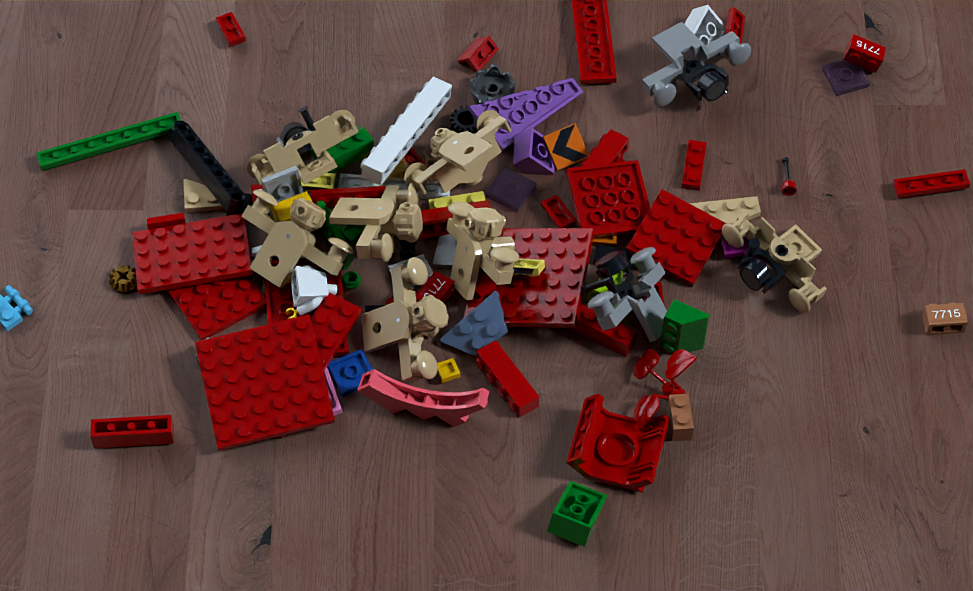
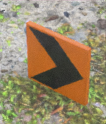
[543,123,590,170]

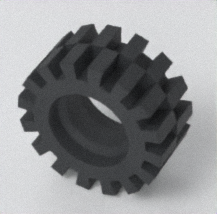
[450,105,478,134]

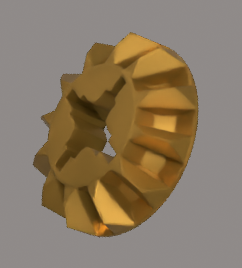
[109,265,137,292]

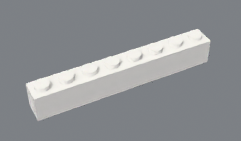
[361,77,452,186]

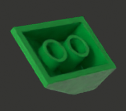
[547,481,608,547]

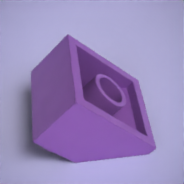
[513,127,555,175]

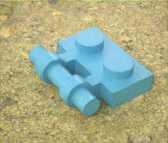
[0,285,33,332]

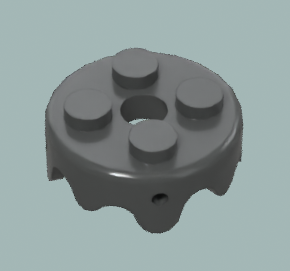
[470,64,515,104]

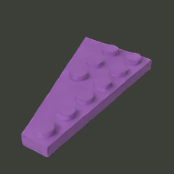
[467,78,584,151]

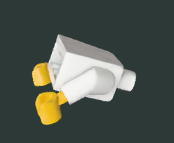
[286,265,337,319]

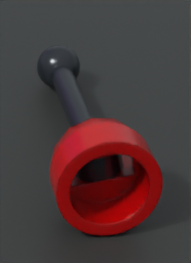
[781,157,797,196]

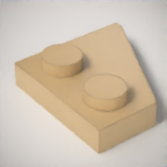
[184,179,223,213]

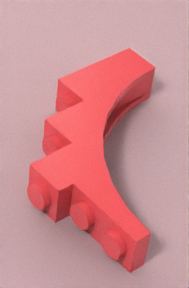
[357,369,490,427]

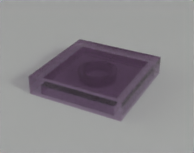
[822,60,870,96]
[485,167,536,213]

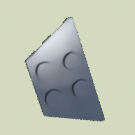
[439,290,508,356]

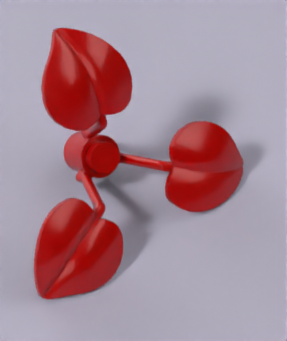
[633,349,697,430]

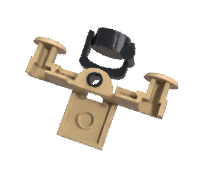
[247,106,359,185]
[722,211,827,313]

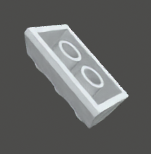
[682,5,726,61]

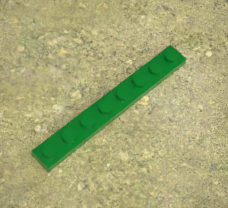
[36,112,181,171]

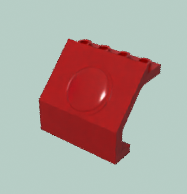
[566,394,670,493]

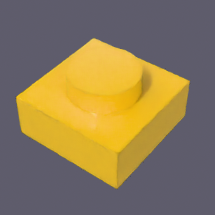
[437,358,460,383]

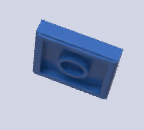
[327,349,373,397]

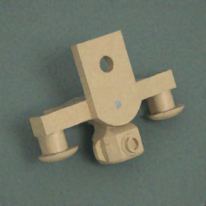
[404,110,512,195]
[329,183,423,262]
[241,190,353,288]
[446,201,519,300]
[361,257,449,382]

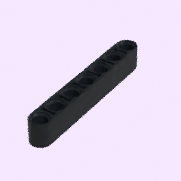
[170,121,245,215]

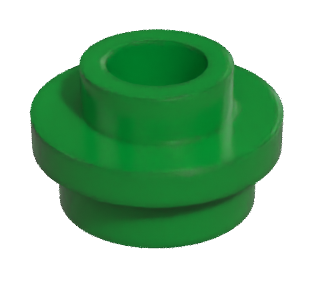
[342,271,361,289]

